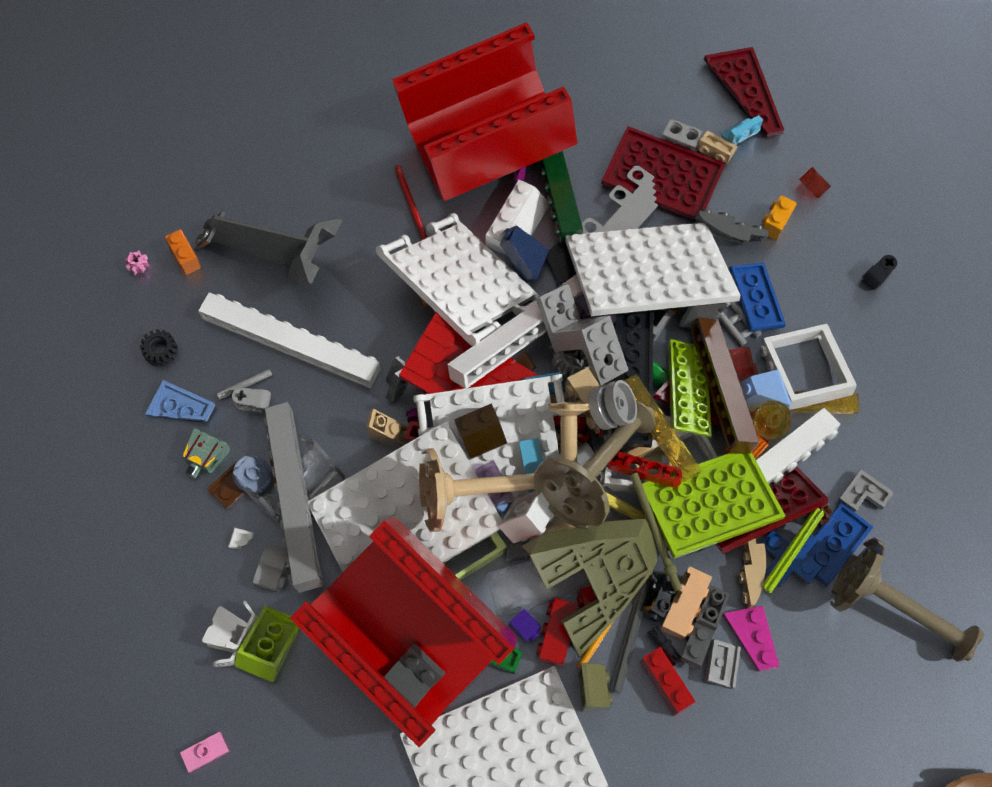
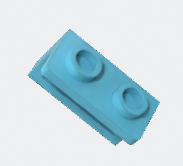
[721,115,763,145]

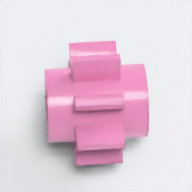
[124,250,149,275]

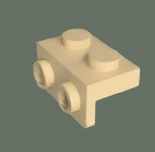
[696,131,738,165]

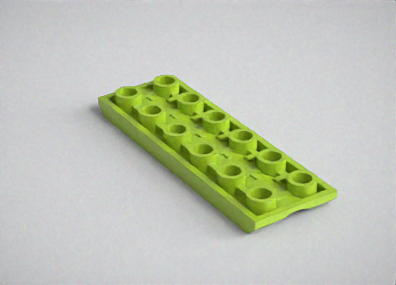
[668,339,712,437]

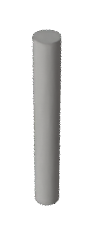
[217,369,272,400]

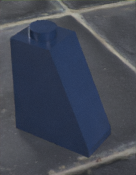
[500,225,549,283]

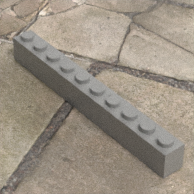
[263,402,323,593]

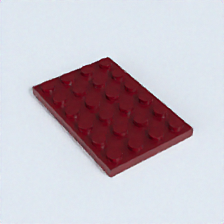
[601,126,726,222]

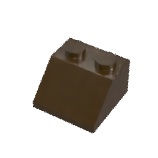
[454,403,507,459]

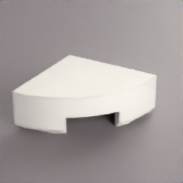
[228,528,255,549]

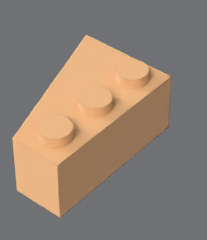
[660,566,712,641]

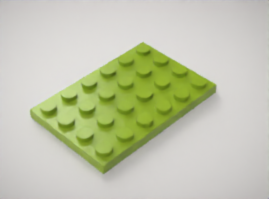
[642,452,785,559]

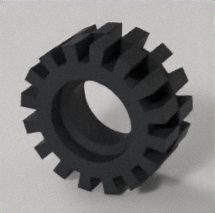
[140,329,178,366]

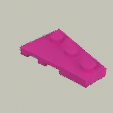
[722,606,780,672]

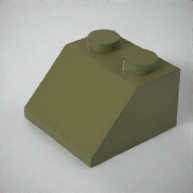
[578,663,613,712]

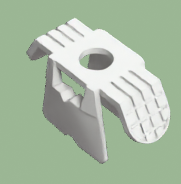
[202,600,258,667]

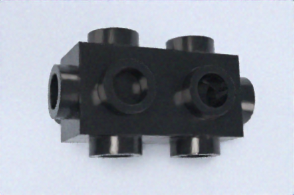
[640,570,677,622]

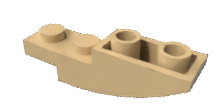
[738,538,766,609]

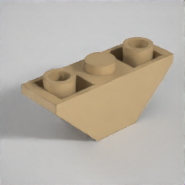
[366,409,408,448]

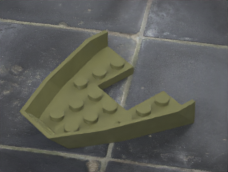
[522,519,660,657]

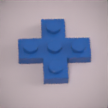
[761,530,822,587]

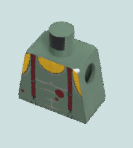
[183,428,230,479]

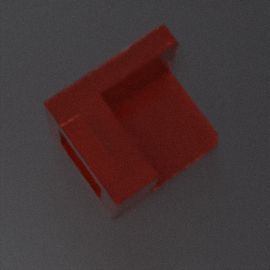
[799,167,831,198]

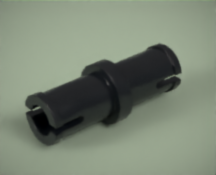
[647,625,681,666]

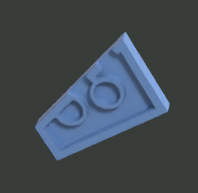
[145,380,216,422]

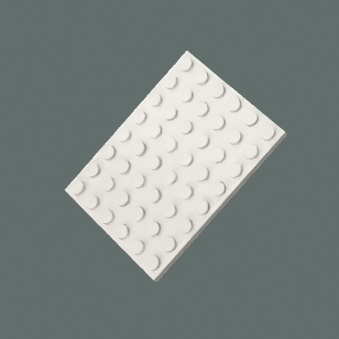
[565,223,741,316]
[308,421,502,572]
[400,666,608,787]

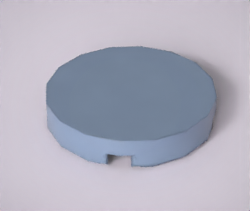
[232,456,272,494]

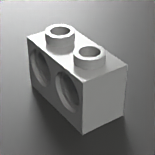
[661,119,703,151]

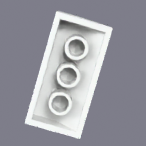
[485,180,549,256]

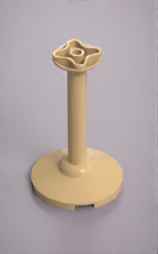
[530,402,590,540]
[419,448,536,532]

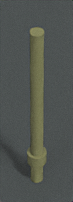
[630,473,682,592]

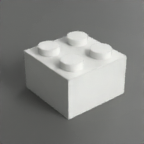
[498,491,554,543]

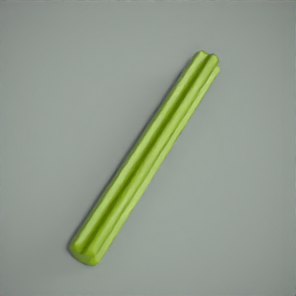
[762,508,824,593]

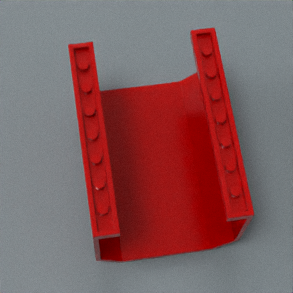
[392,22,578,201]
[290,516,517,748]

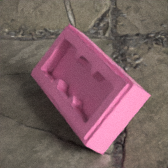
[180,732,230,773]

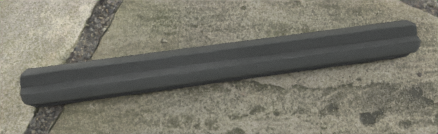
[610,577,652,693]

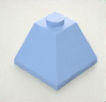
[740,370,792,420]

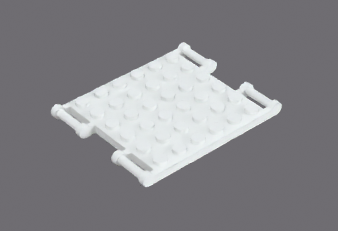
[376,213,540,346]
[413,374,565,506]

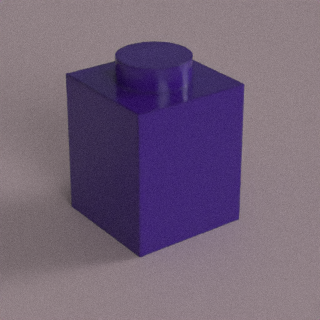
[509,608,541,644]

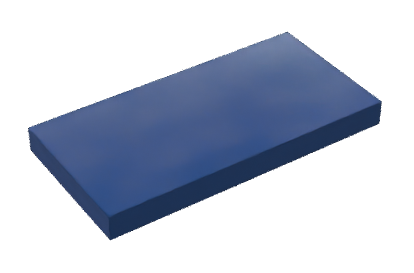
[728,262,786,332]
[807,502,873,587]

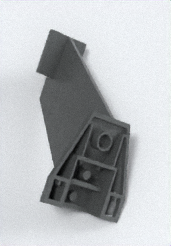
[194,211,342,288]

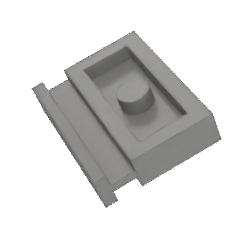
[704,639,741,689]

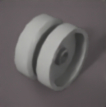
[589,380,637,430]

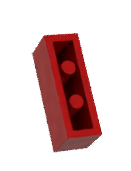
[536,598,579,668]
[640,647,696,716]

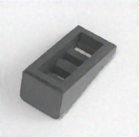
[506,542,530,562]

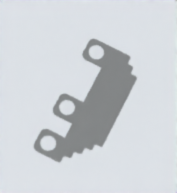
[582,166,658,233]

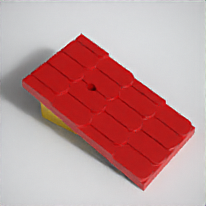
[399,312,538,394]

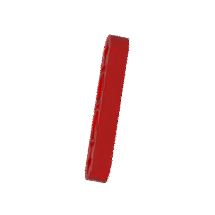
[606,451,682,487]

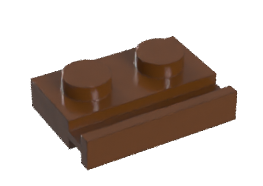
[207,462,246,510]

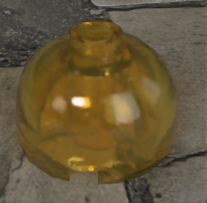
[751,400,792,440]

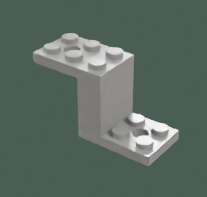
[535,283,628,386]

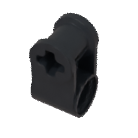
[862,255,898,289]

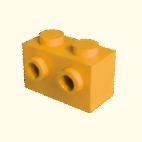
[761,195,797,241]

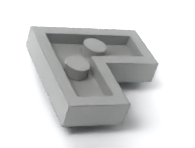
[838,470,894,512]

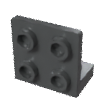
[384,643,445,708]

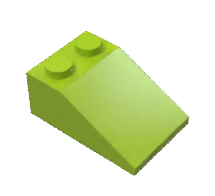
[235,606,300,682]

